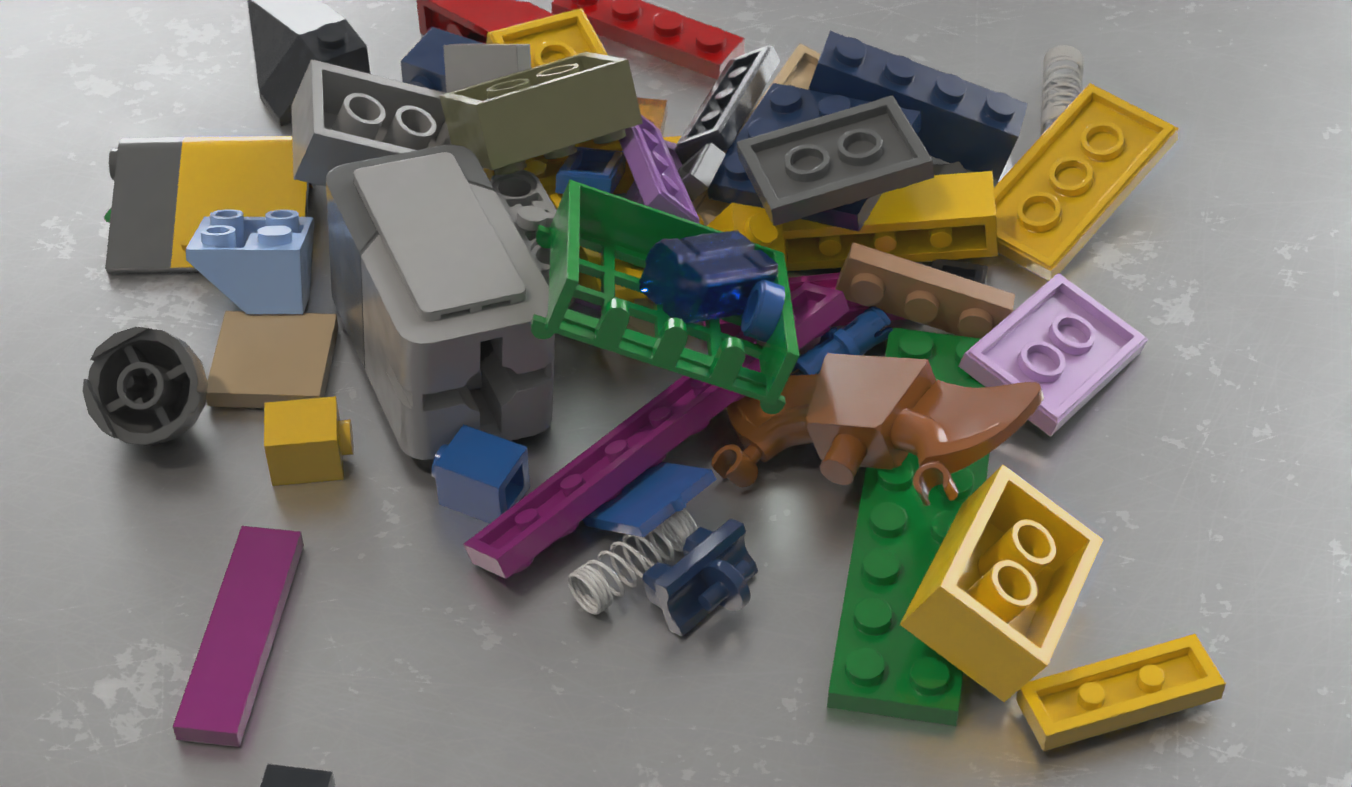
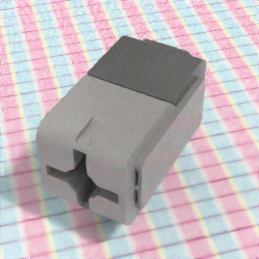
[326,145,576,460]

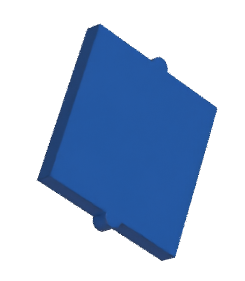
[582,462,717,538]

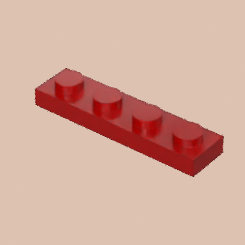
[551,0,745,80]

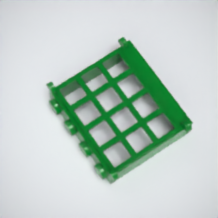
[531,179,799,414]

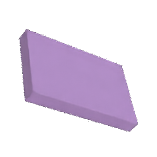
[959,273,1148,437]

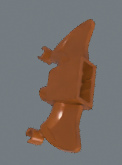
[711,353,1044,506]

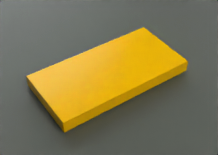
[994,83,1178,281]

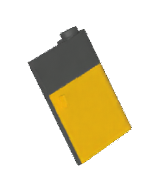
[105,136,315,274]

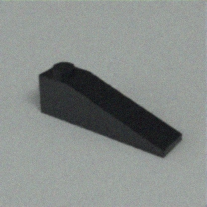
[247,0,371,127]

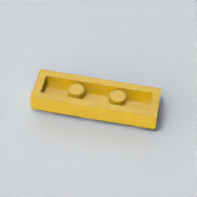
[1016,634,1226,751]

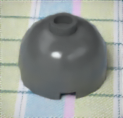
[82,327,208,446]

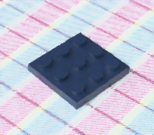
[707,83,921,232]

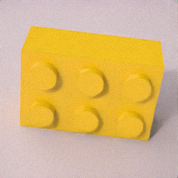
[900,464,1103,702]

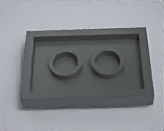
[736,96,934,226]

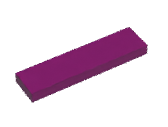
[172,526,304,747]

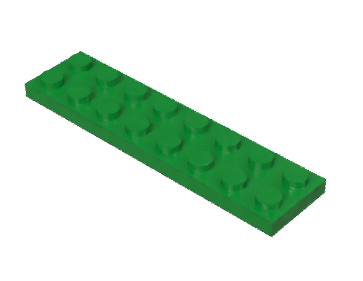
[827,327,990,726]

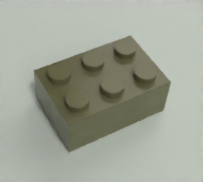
[439,52,643,175]

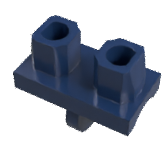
[642,518,758,637]

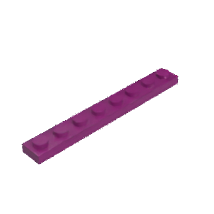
[463,282,850,579]

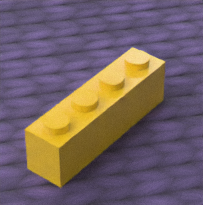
[782,171,998,271]

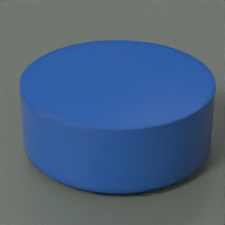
[741,279,785,342]

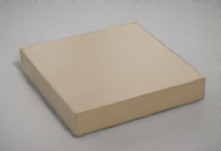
[206,311,339,408]

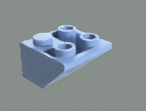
[186,209,314,314]

